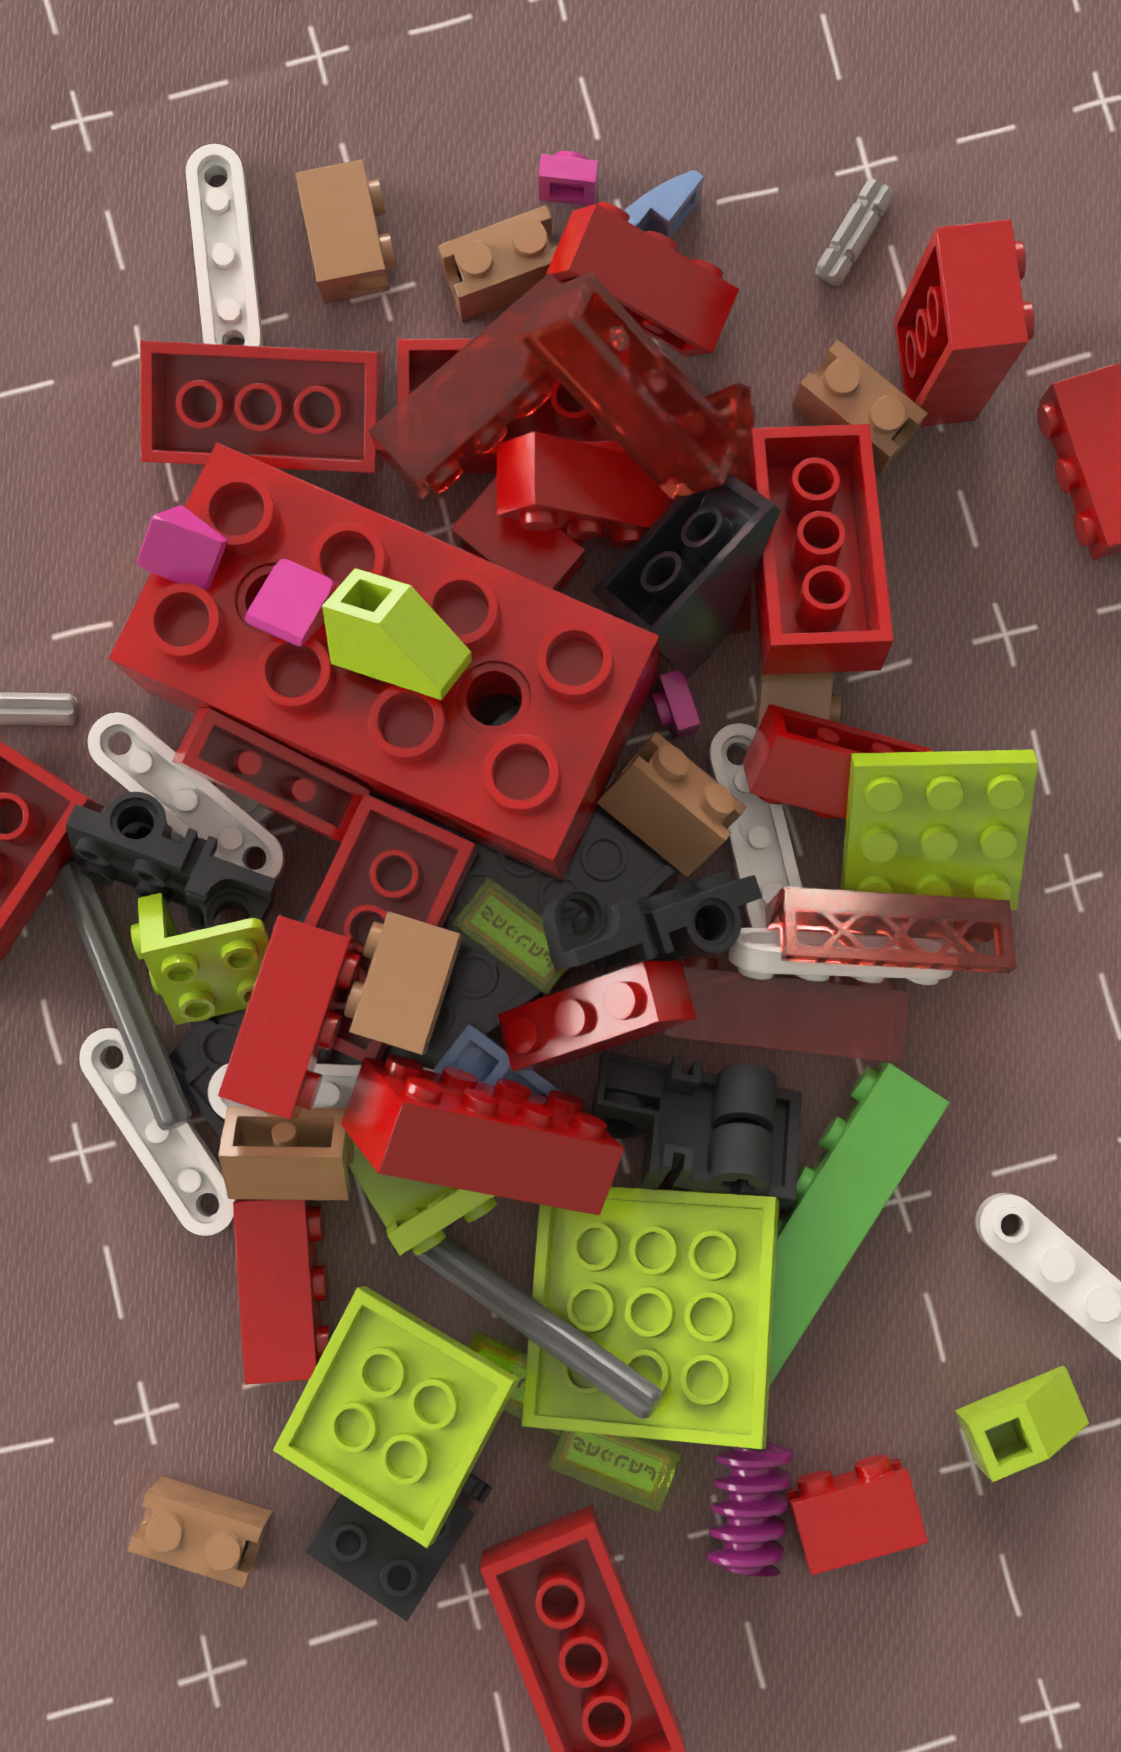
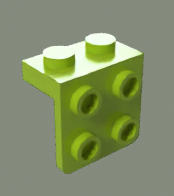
[131,893,270,1025]
[347,1141,497,1256]

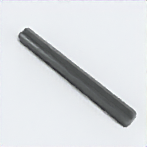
[57,861,192,1131]
[412,1237,663,1419]

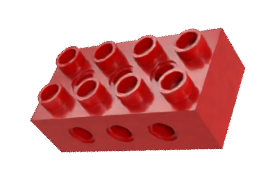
[108,442,660,881]

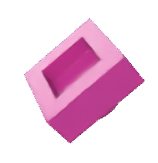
[538,151,598,206]
[651,670,701,739]

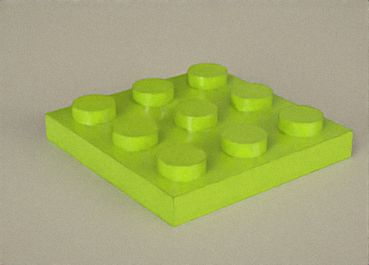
[840,750,1038,914]
[273,1286,520,1548]

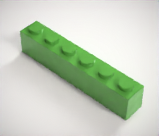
[769,1062,950,1387]

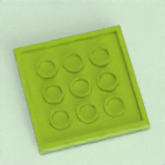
[522,1187,779,1449]

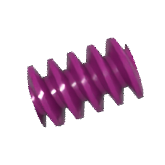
[706,1441,793,1577]

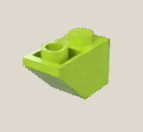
[322,568,472,700]
[954,1365,1089,1482]

